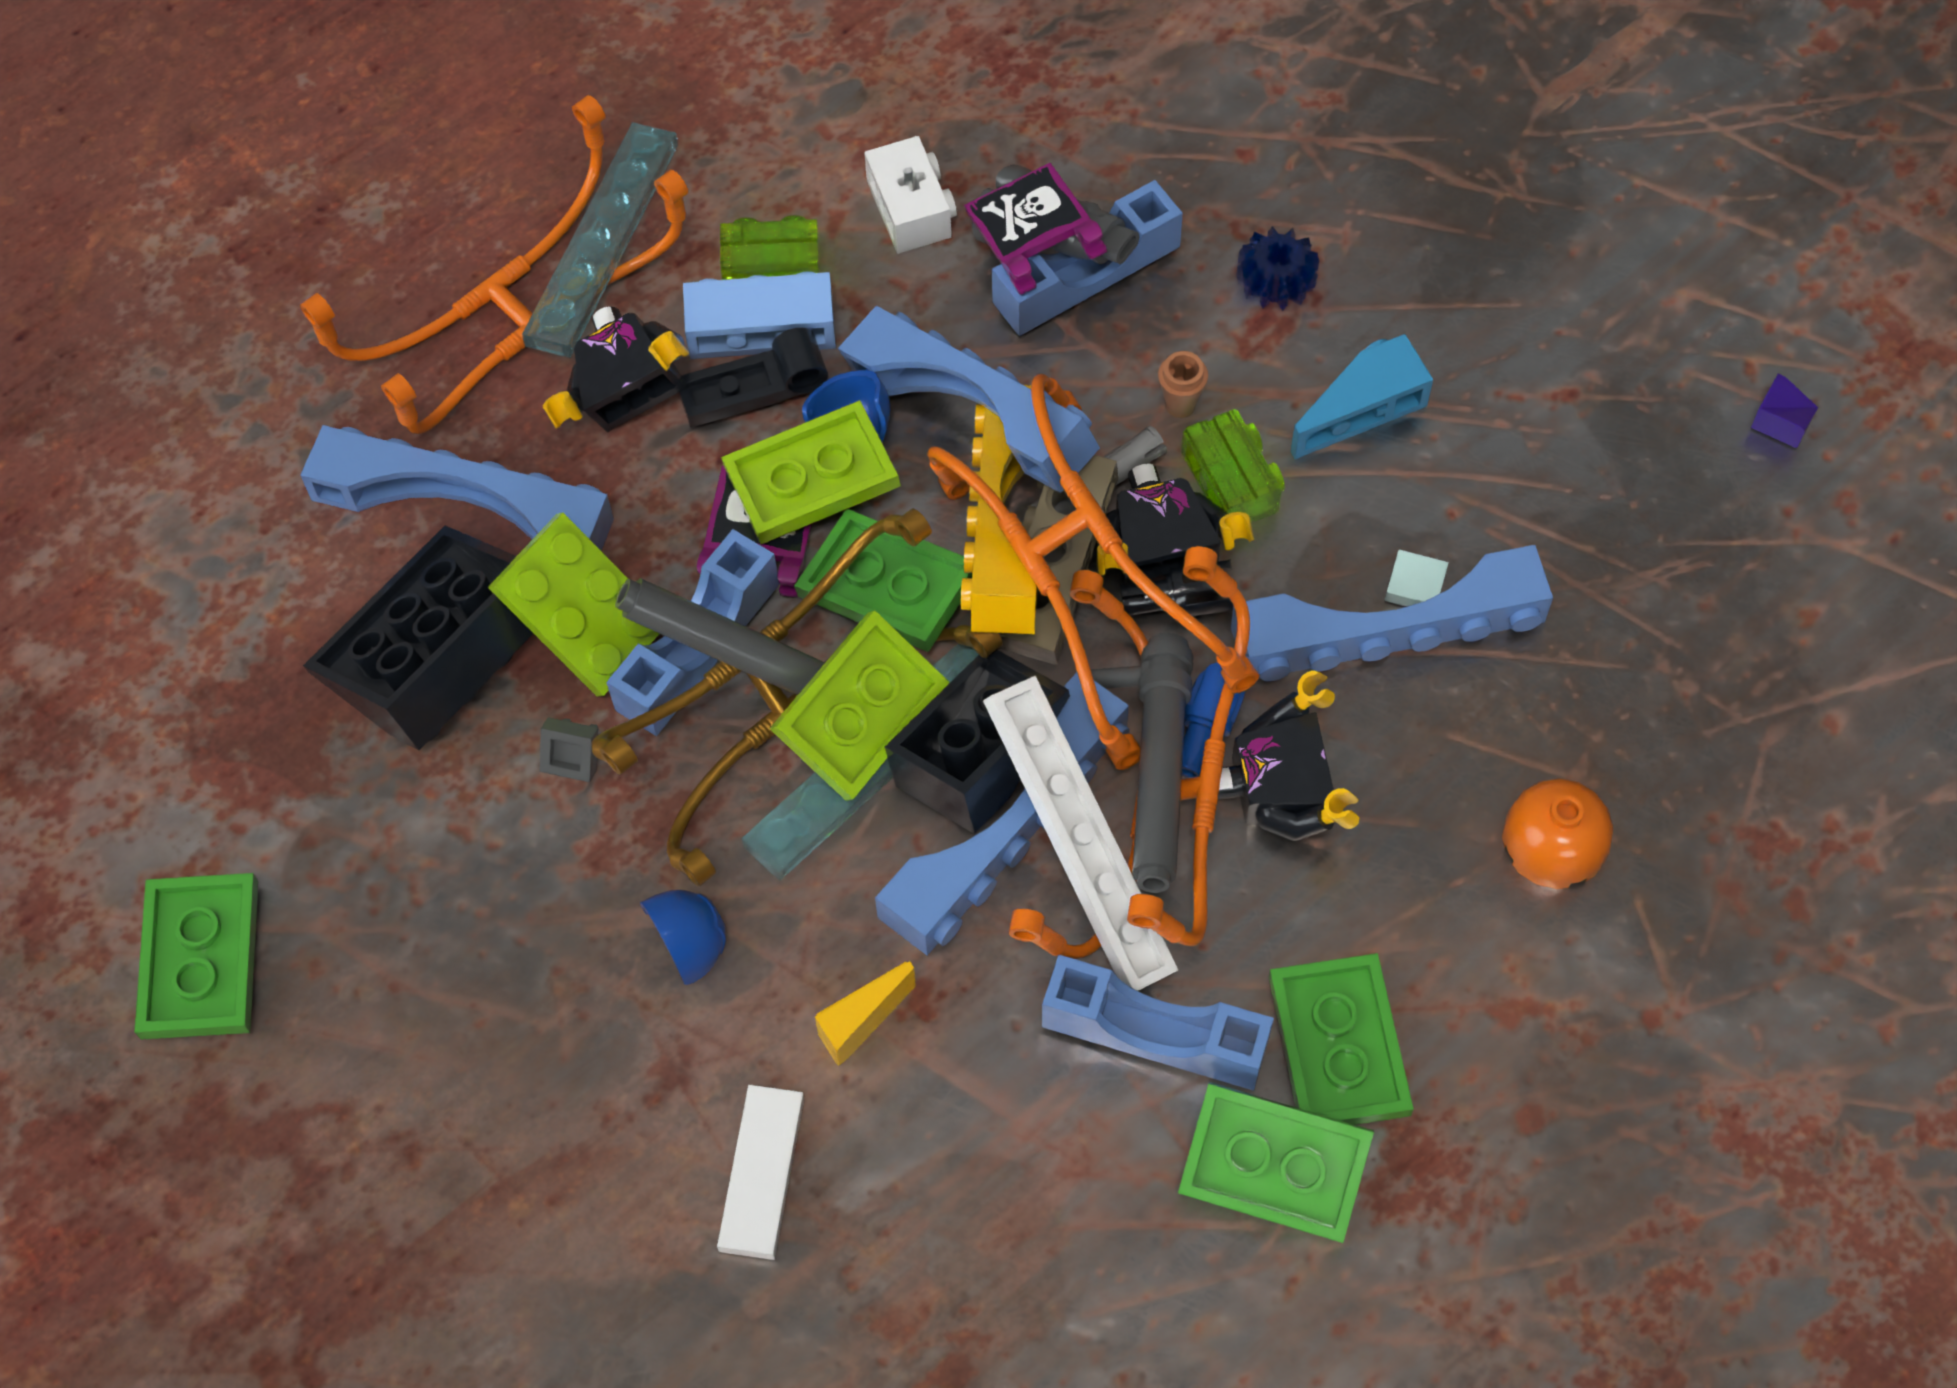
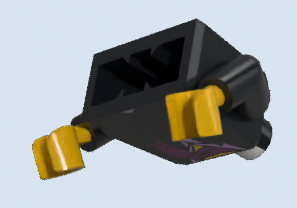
[543,306,689,432]
[1095,464,1254,585]
[1218,671,1360,841]

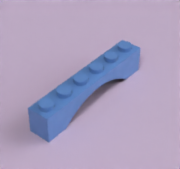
[838,306,1100,493]
[300,425,614,551]
[1231,545,1553,681]
[875,672,1130,956]

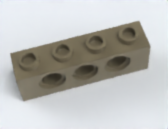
[999,455,1119,665]

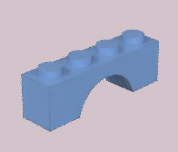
[992,180,1183,336]
[606,529,780,737]
[1042,955,1274,1091]

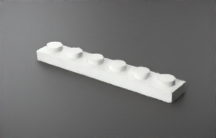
[983,676,1178,991]

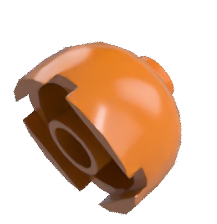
[1502,778,1613,889]

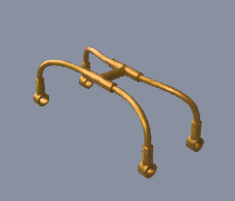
[592,508,1003,887]

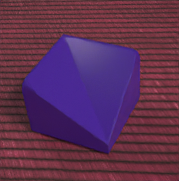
[1751,373,1818,448]

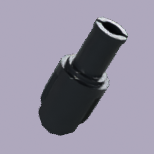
[1120,559,1234,616]

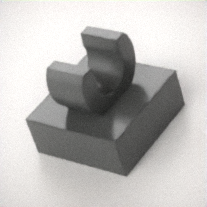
[539,717,598,782]

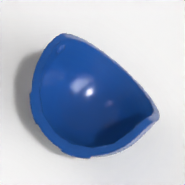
[802,370,891,442]
[640,890,726,985]

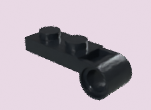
[679,328,828,428]

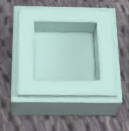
[1385,550,1449,607]

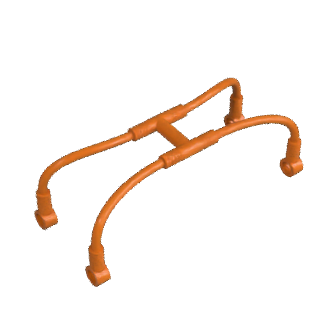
[300,95,688,434]
[927,374,1259,770]
[1009,546,1250,959]

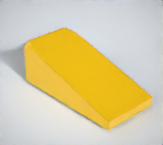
[815,961,916,1066]

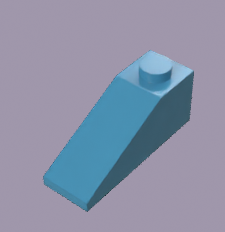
[1290,334,1433,459]

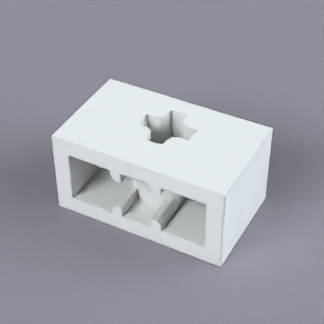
[864,136,957,254]

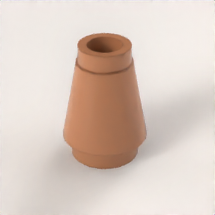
[1158,351,1208,418]

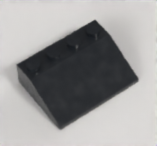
[303,525,534,750]

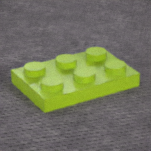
[721,400,901,544]
[488,512,660,697]
[769,610,949,801]

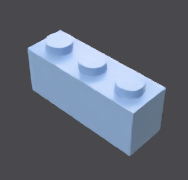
[683,271,836,359]

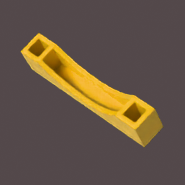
[961,385,1037,634]

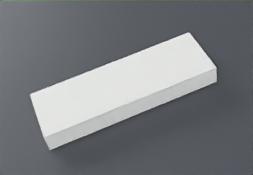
[717,1085,804,1260]

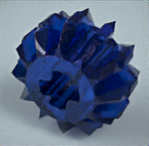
[1236,225,1319,311]

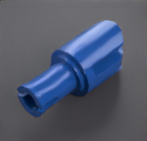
[1182,662,1245,778]

